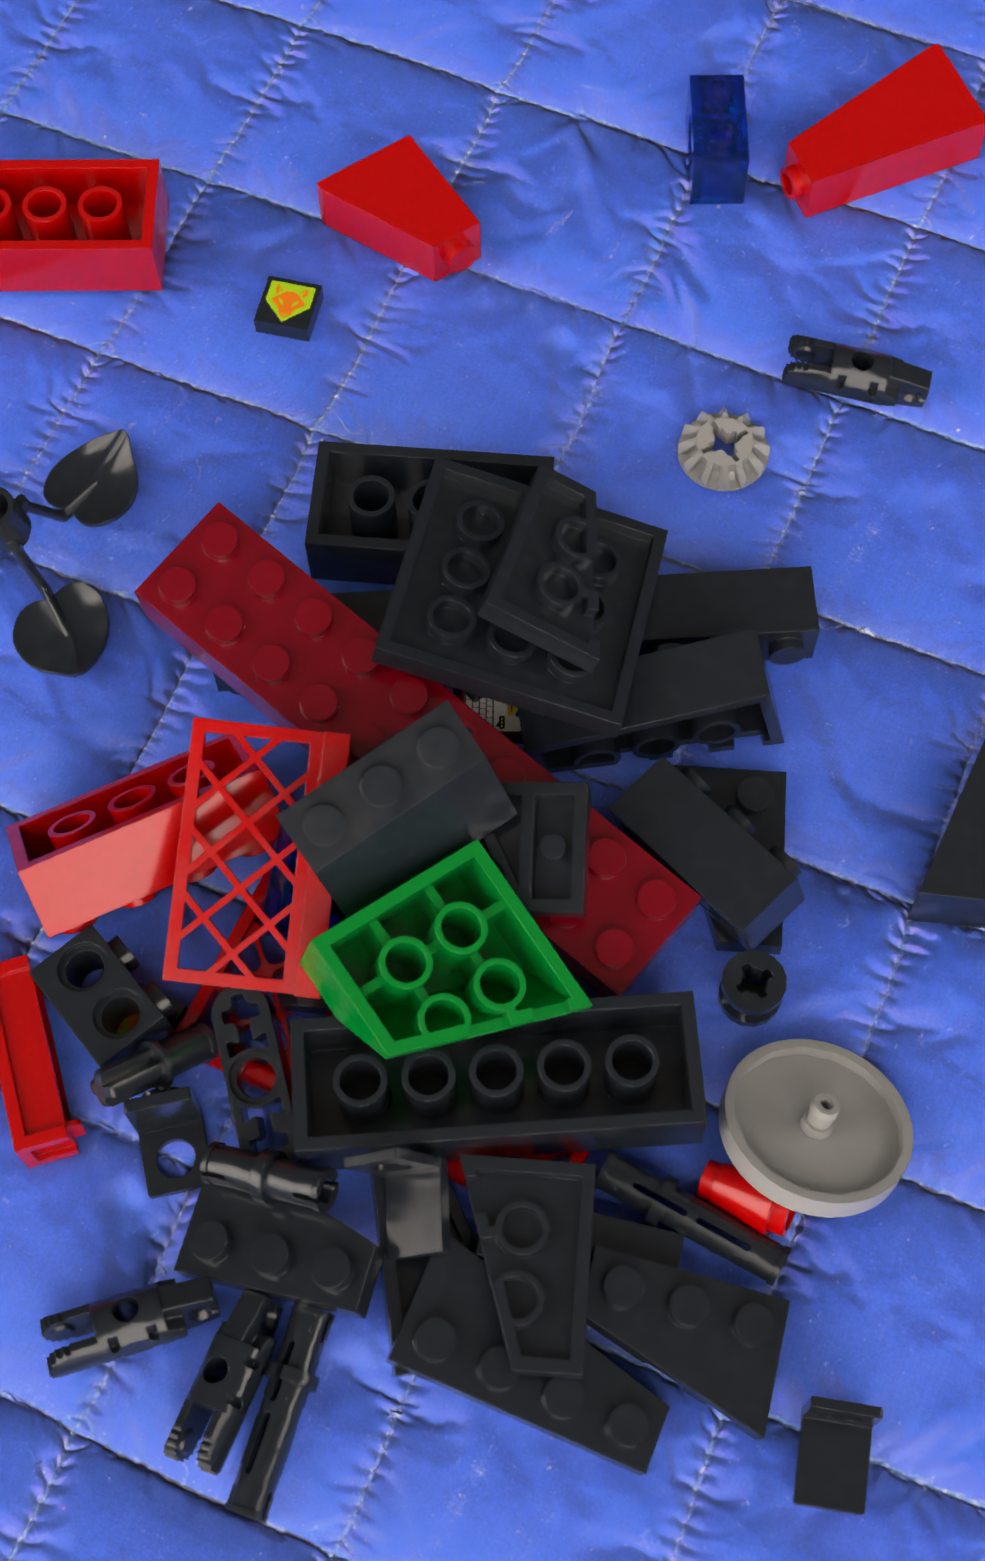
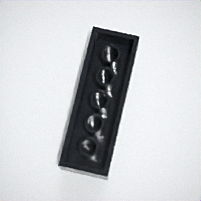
[290,991,708,1170]

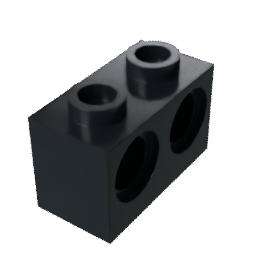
[28,924,177,1068]

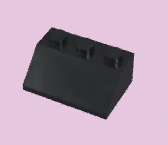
[276,700,518,919]

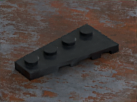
[385,1235,670,1475]

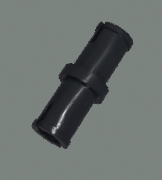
[200,1141,339,1213]

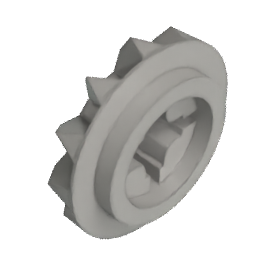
[677,406,770,491]

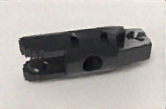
[782,334,932,408]
[40,1276,220,1379]
[163,1289,283,1476]

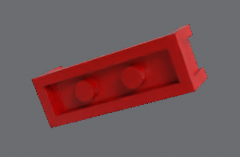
[0,954,87,1168]

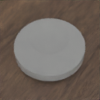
[718,1039,914,1218]

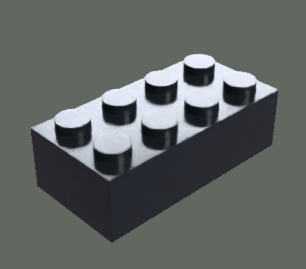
[305,441,555,585]

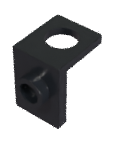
[123,1086,208,1199]
[344,1148,451,1261]
[792,1396,883,1516]

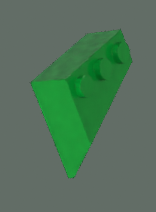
[300,839,593,1059]

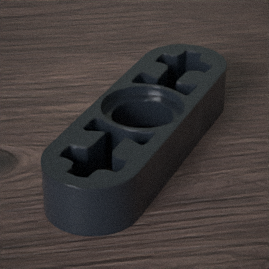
[211,987,298,1162]

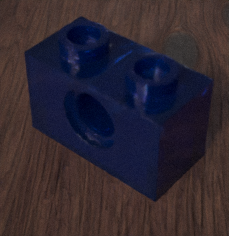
[685,74,749,204]

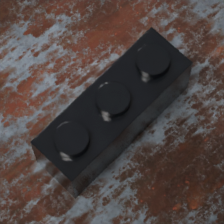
[608,756,805,950]

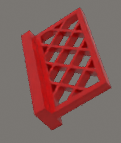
[162,717,351,999]

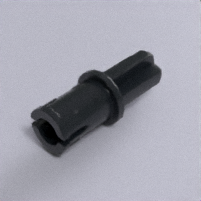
[90,1021,218,1107]

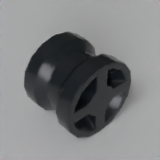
[718,950,787,1027]

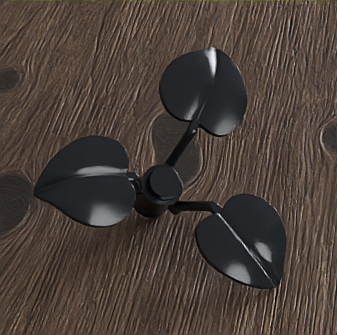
[0,429,139,678]

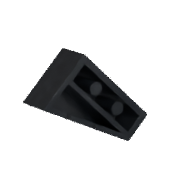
[906,739,985,929]

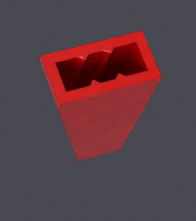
[780,44,985,218]

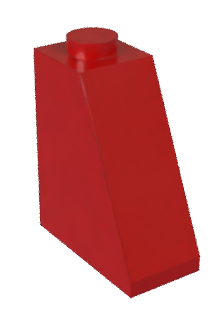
[317,135,481,282]

